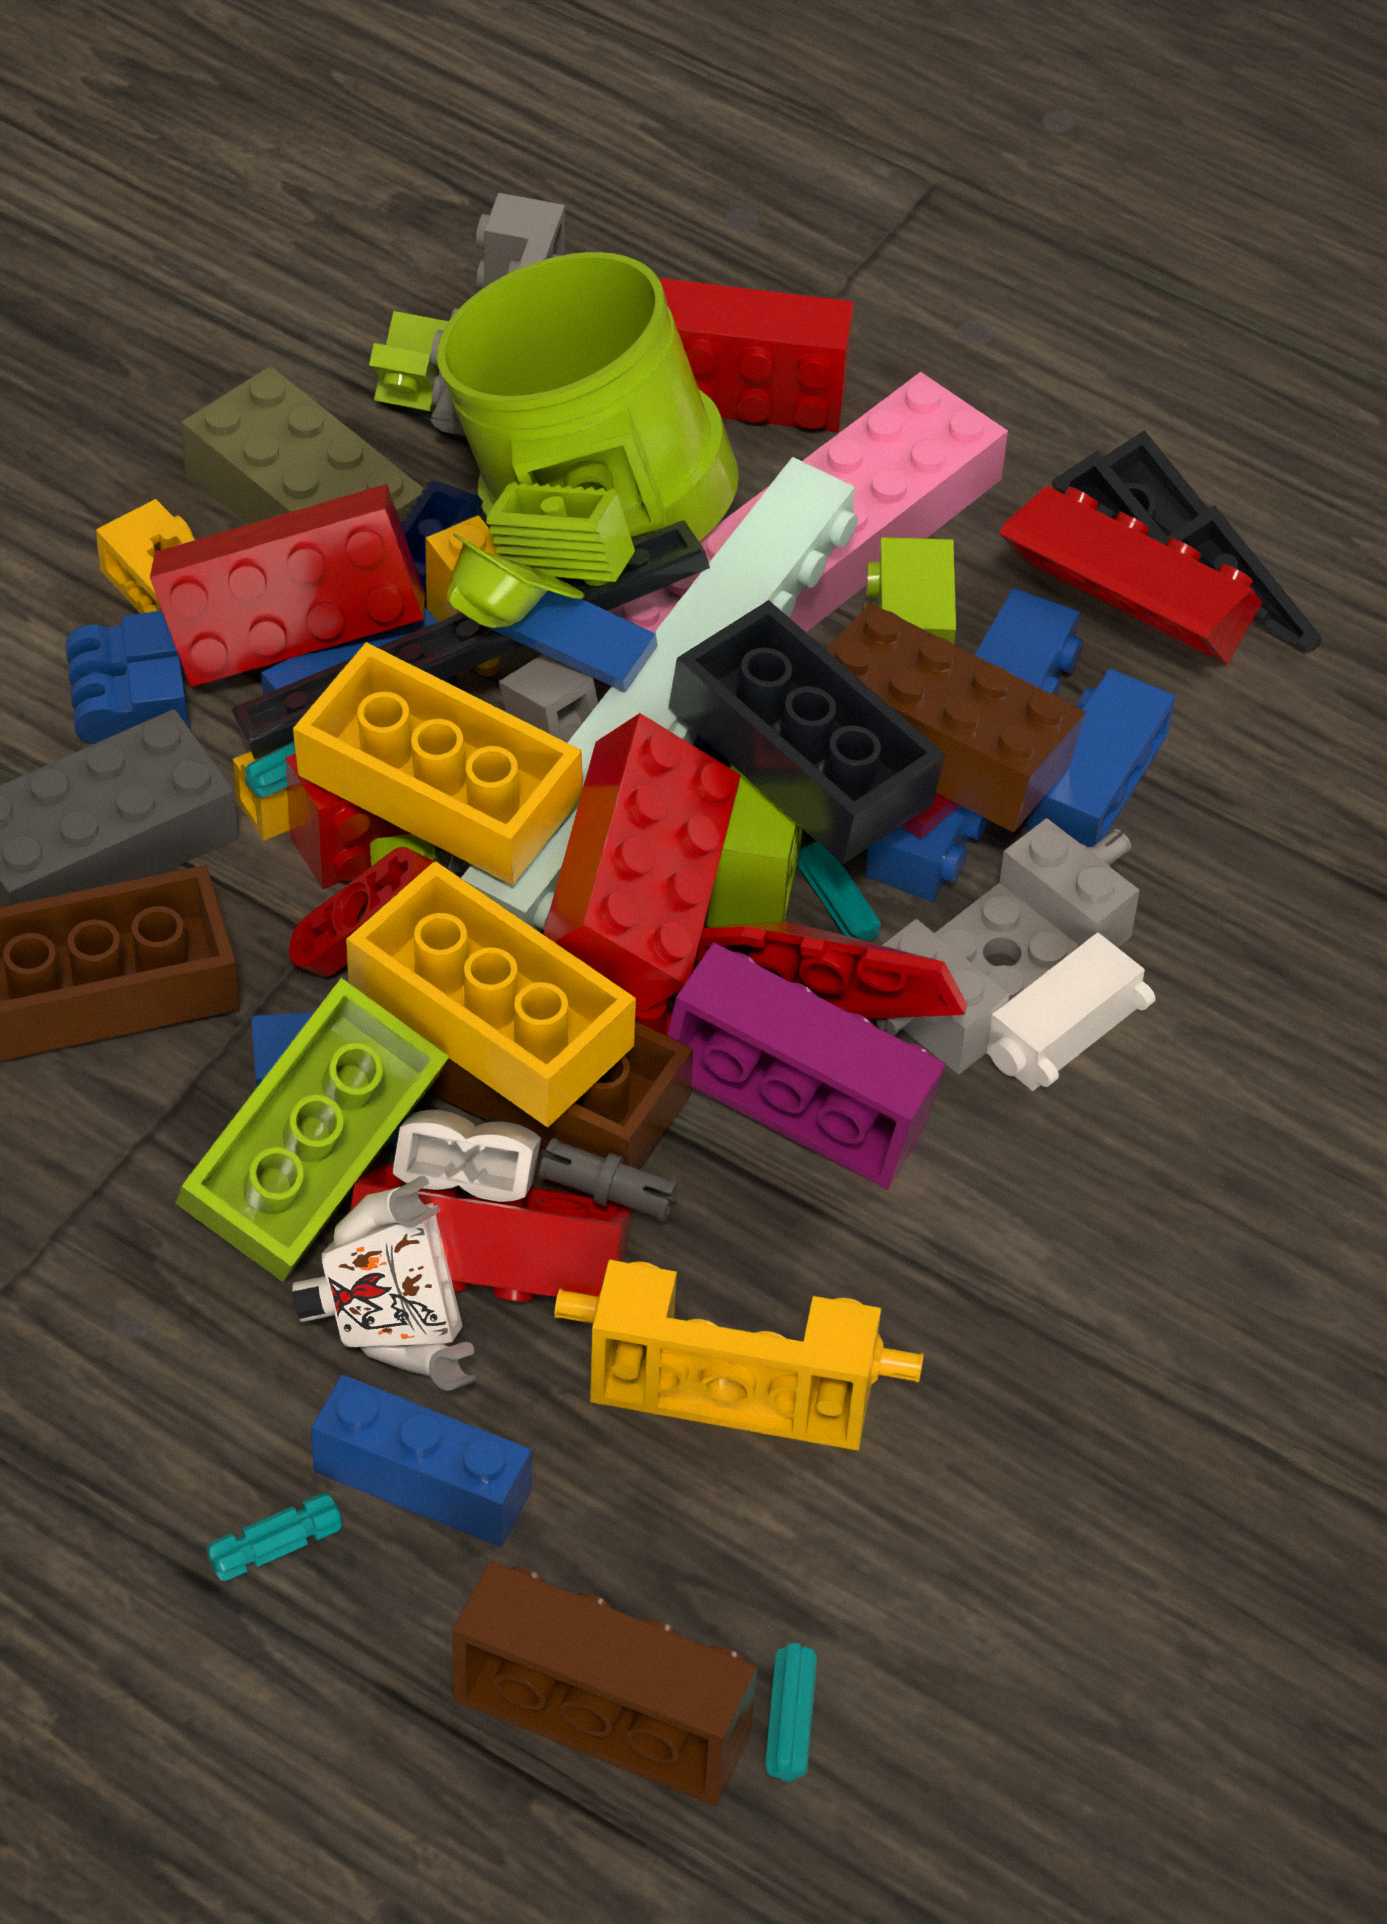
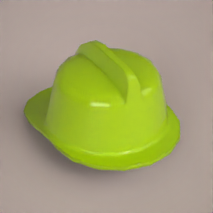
[447,533,585,628]

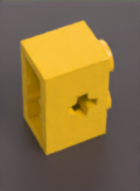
[96,499,195,614]

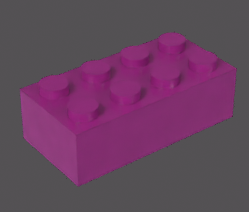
[667,942,946,1190]

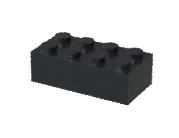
[668,600,946,864]

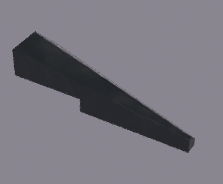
[1052,430,1322,652]

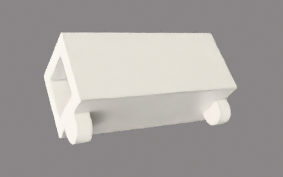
[986,932,1155,1091]

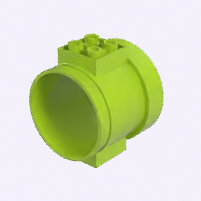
[436,252,739,542]

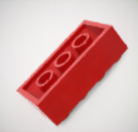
[999,485,1262,665]
[351,1162,635,1301]

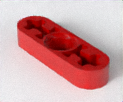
[289,847,434,977]

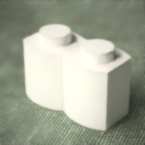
[393,1110,541,1202]

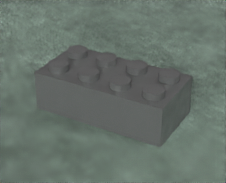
[0,709,238,907]

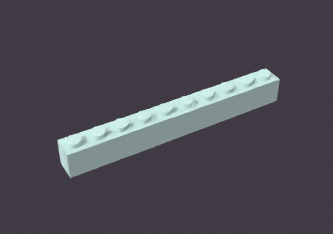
[461,457,858,932]

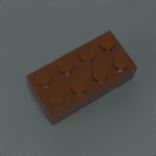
[826,603,1086,833]
[0,865,239,1061]
[427,1021,693,1169]
[452,1560,757,1807]

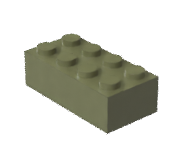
[181,366,428,551]

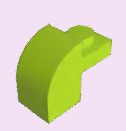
[369,311,449,412]

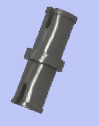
[539,1138,679,1222]

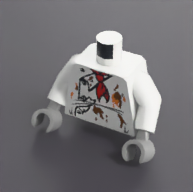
[292,1176,476,1391]

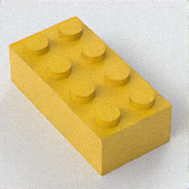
[293,642,583,885]
[346,861,636,1127]

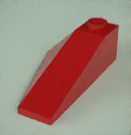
[695,921,968,1019]

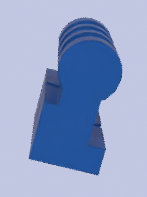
[65,610,190,744]

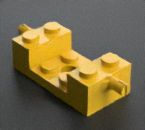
[554,1260,924,1451]

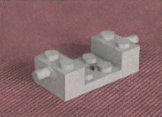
[431,193,565,436]
[875,818,1140,1075]

